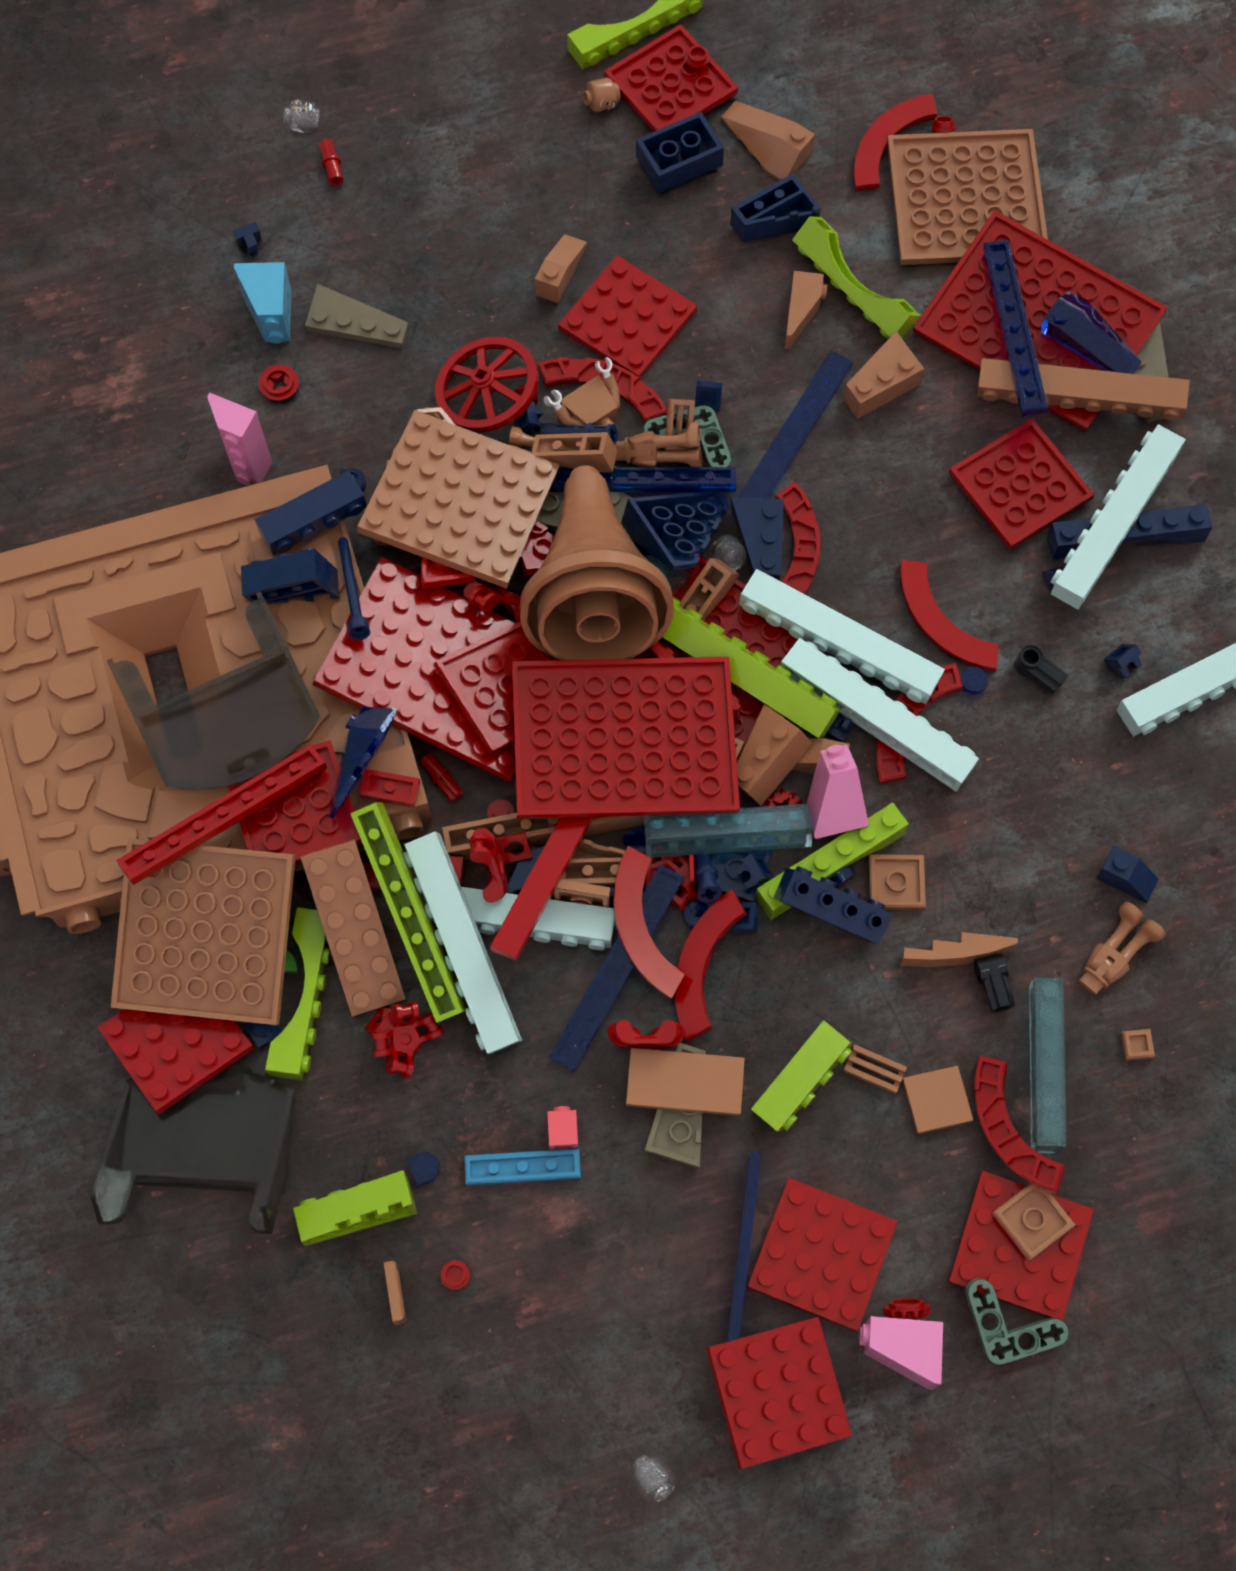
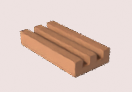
[664,398,695,451]
[843,1045,907,1095]
[384,1261,406,1325]

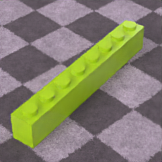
[663,596,841,738]
[350,802,468,1023]

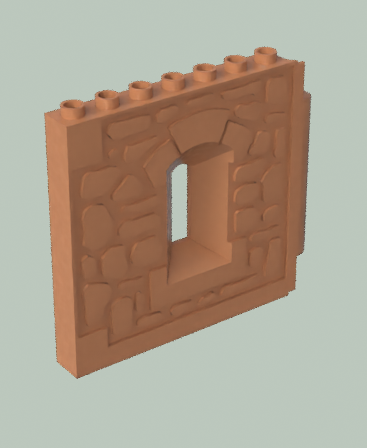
[0,465,432,934]

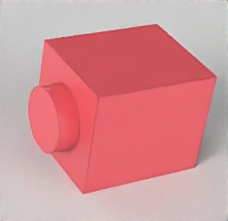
[547,1106,578,1150]

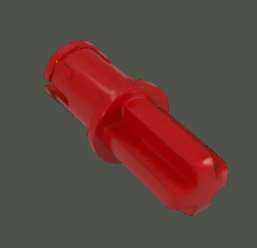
[319,139,344,186]
[420,753,463,801]

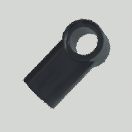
[1015,645,1068,694]
[974,953,1016,1012]

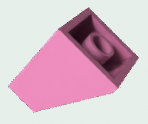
[805,745,869,839]
[859,1316,943,1390]

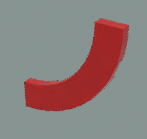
[854,94,937,191]
[537,357,667,424]
[775,481,820,594]
[900,560,999,672]
[875,663,963,784]
[613,846,685,999]
[675,890,747,1042]
[974,1055,1065,1195]

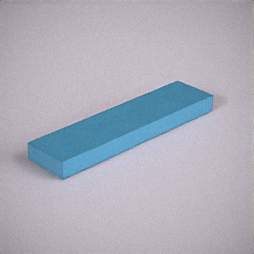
[464,1149,581,1186]

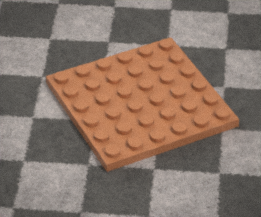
[887,129,1048,265]
[357,410,560,589]
[111,838,296,1025]

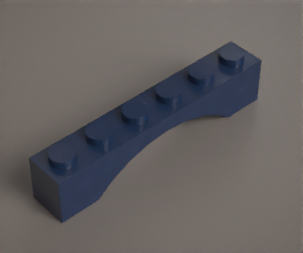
[1047,504,1212,560]

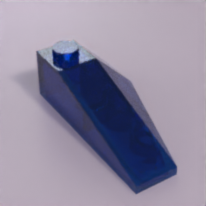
[1041,291,1142,374]
[329,707,397,819]

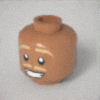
[583,78,620,112]

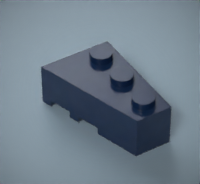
[730,174,821,242]
[730,497,784,581]
[241,548,339,606]

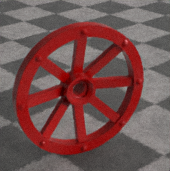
[435,337,539,433]

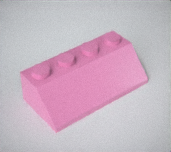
[207,392,272,486]

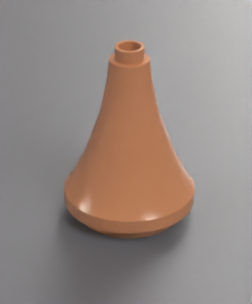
[520,466,674,660]

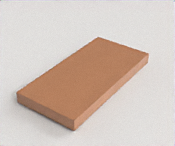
[626,1048,745,1116]

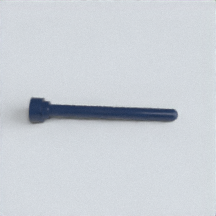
[338,537,371,640]

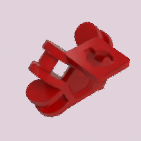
[463,579,521,622]
[470,828,532,903]
[640,844,697,917]
[364,1001,444,1079]
[607,1020,685,1050]

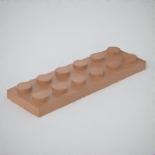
[300,839,406,1016]

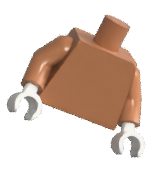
[544,357,621,431]

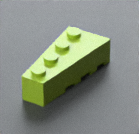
[751,1020,854,1132]
[293,1170,417,1246]

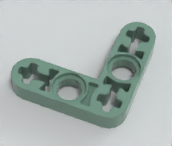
[644,406,731,475]
[965,1278,1068,1365]

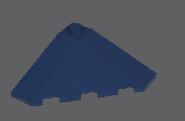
[621,490,729,570]

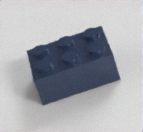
[636,112,724,194]

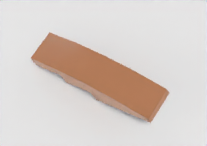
[900,932,1018,967]

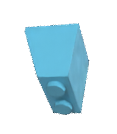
[234,262,292,344]

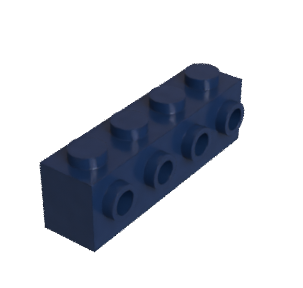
[255,471,367,556]
[773,866,892,944]

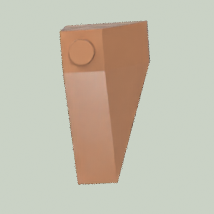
[721,101,815,181]

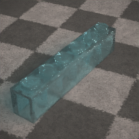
[643,804,812,857]
[1029,977,1066,1154]

